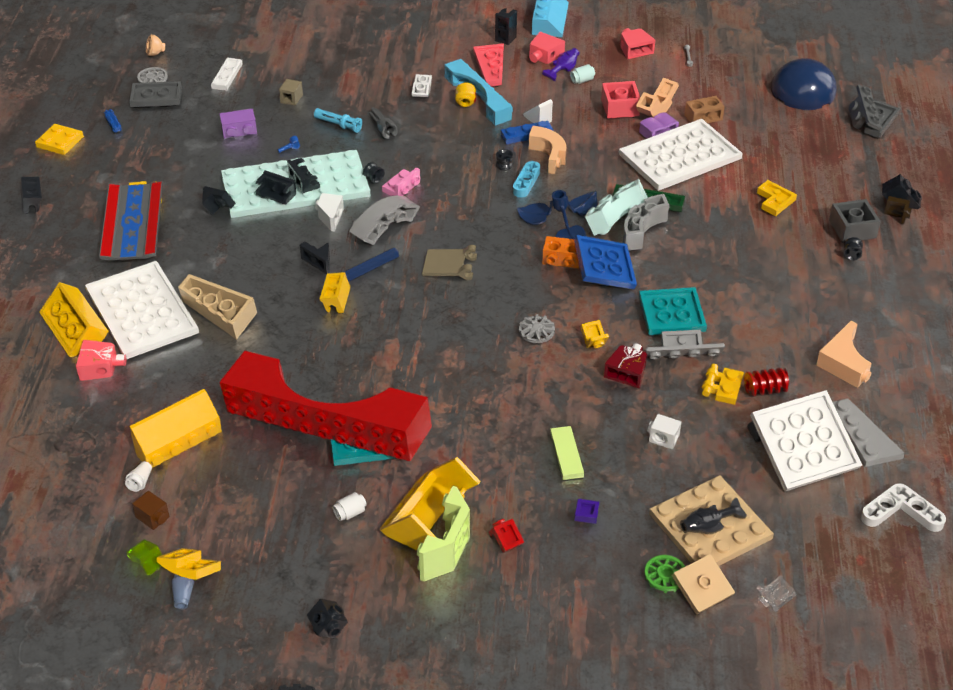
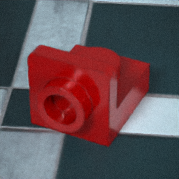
[488,518,524,553]

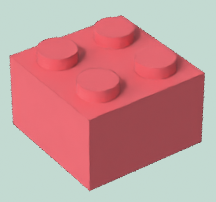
[601,81,640,119]

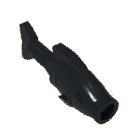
[680,498,747,534]

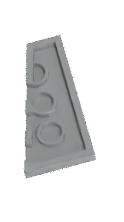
[832,399,905,467]

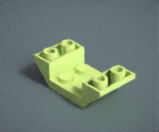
[417,486,470,581]

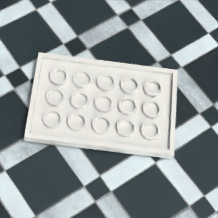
[619,119,743,191]
[85,261,199,359]

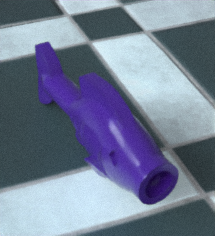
[542,48,579,81]

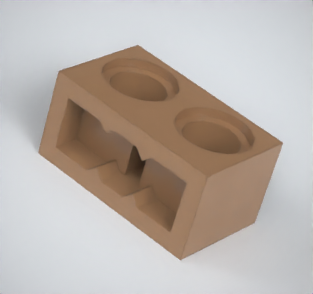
[685,96,725,123]

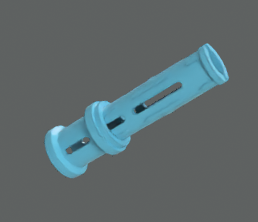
[314,108,362,133]

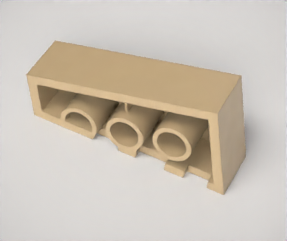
[178,274,257,340]

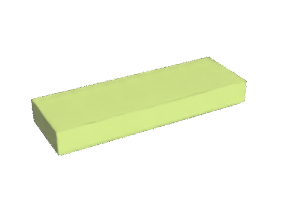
[550,426,584,480]

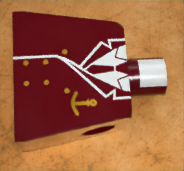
[604,343,647,389]

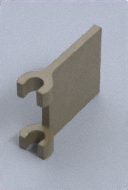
[422,245,477,280]

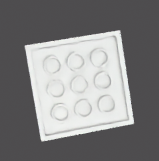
[750,390,862,491]

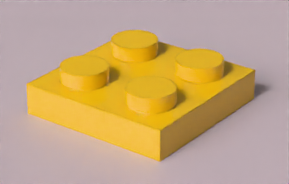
[35,123,84,155]

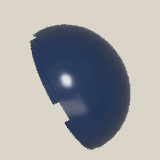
[771,58,837,110]

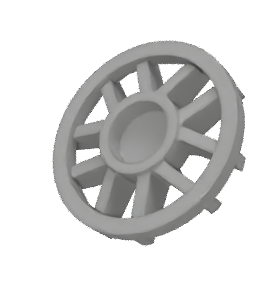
[137,67,168,83]
[519,314,555,343]

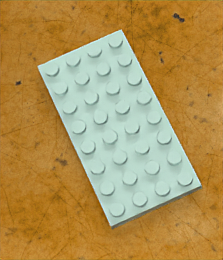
[221,150,371,218]

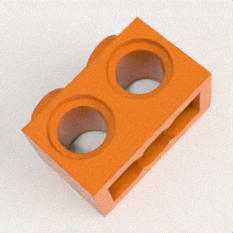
[542,236,579,269]

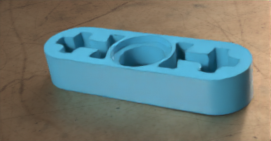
[513,161,540,198]

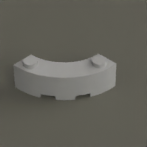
[623,194,669,251]
[350,195,420,245]

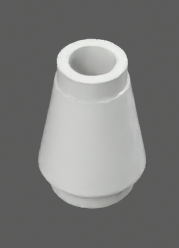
[125,461,152,492]

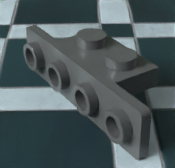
[848,84,882,131]

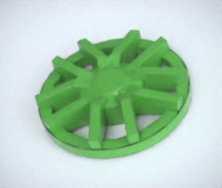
[644,555,685,593]

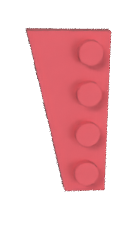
[473,43,504,87]

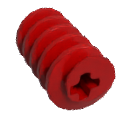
[744,368,789,397]

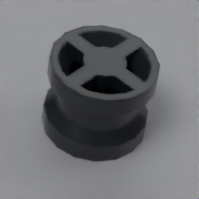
[496,149,513,171]
[363,162,385,184]
[843,237,863,261]

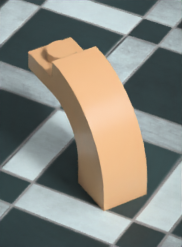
[636,78,679,118]
[529,126,566,174]

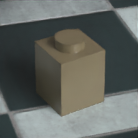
[279,79,303,106]

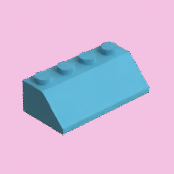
[532,0,569,37]

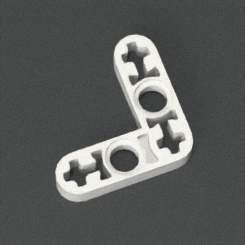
[861,484,946,532]

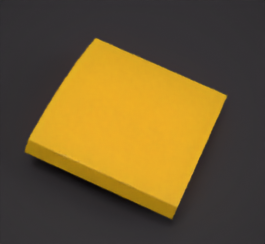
[157,548,221,580]

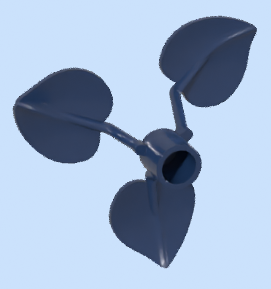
[517,190,598,239]

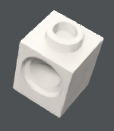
[647,414,682,450]

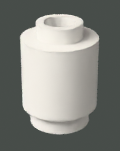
[332,492,367,521]

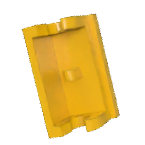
[320,272,350,313]

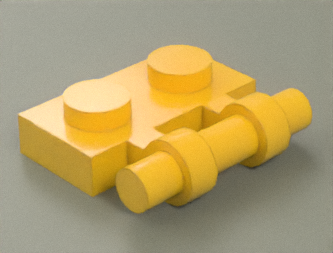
[702,364,744,405]

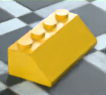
[39,282,109,358]
[129,389,222,468]

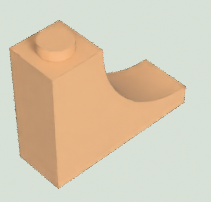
[816,321,872,388]

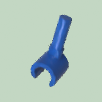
[277,136,300,153]

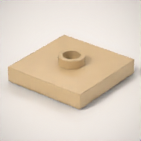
[672,554,735,615]

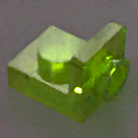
[126,539,162,575]

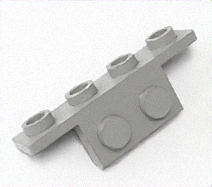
[644,330,725,359]

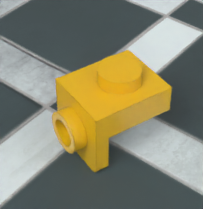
[580,320,609,349]

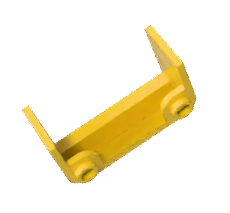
[380,457,481,550]

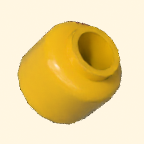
[455,83,476,107]

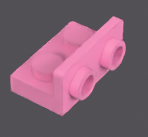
[382,168,420,196]

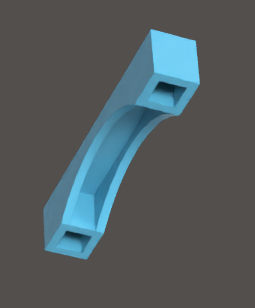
[445,59,513,126]

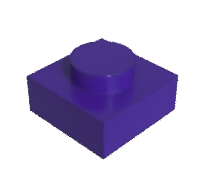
[575,499,600,524]

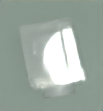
[757,575,797,612]

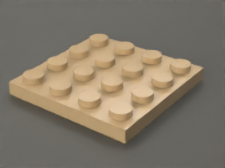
[649,475,774,566]

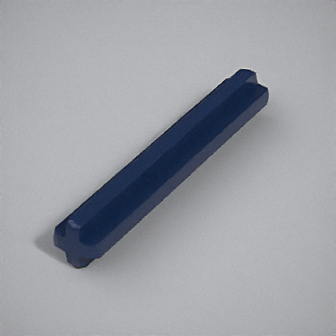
[344,248,399,282]

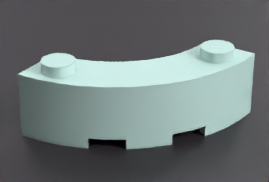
[585,179,648,236]

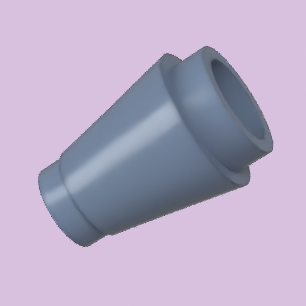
[171,574,194,609]

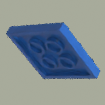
[574,235,637,289]

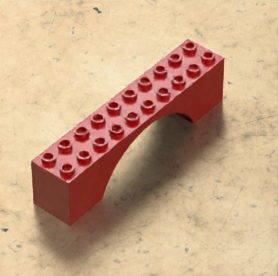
[219,350,432,461]

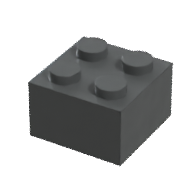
[829,199,881,243]

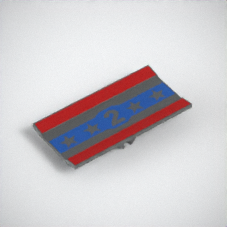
[99,181,163,260]

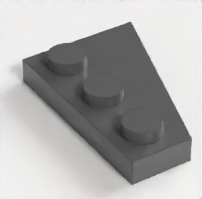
[864,100,900,138]

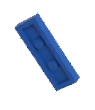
[501,121,554,144]

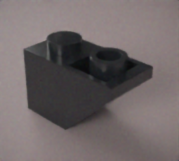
[882,174,922,209]

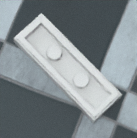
[211,58,243,91]

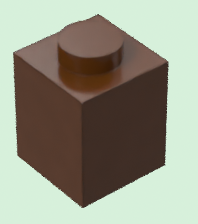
[132,490,170,530]

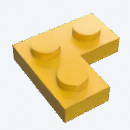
[757,180,797,216]

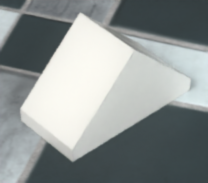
[523,99,553,123]

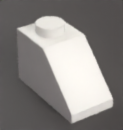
[315,193,344,232]

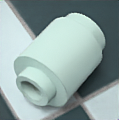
[570,64,595,84]

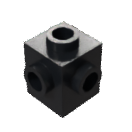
[307,599,348,638]

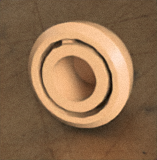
[146,34,165,56]

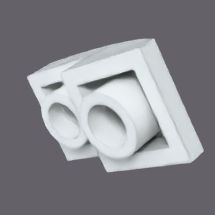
[412,74,432,97]

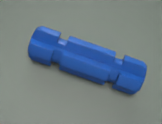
[104,109,122,133]

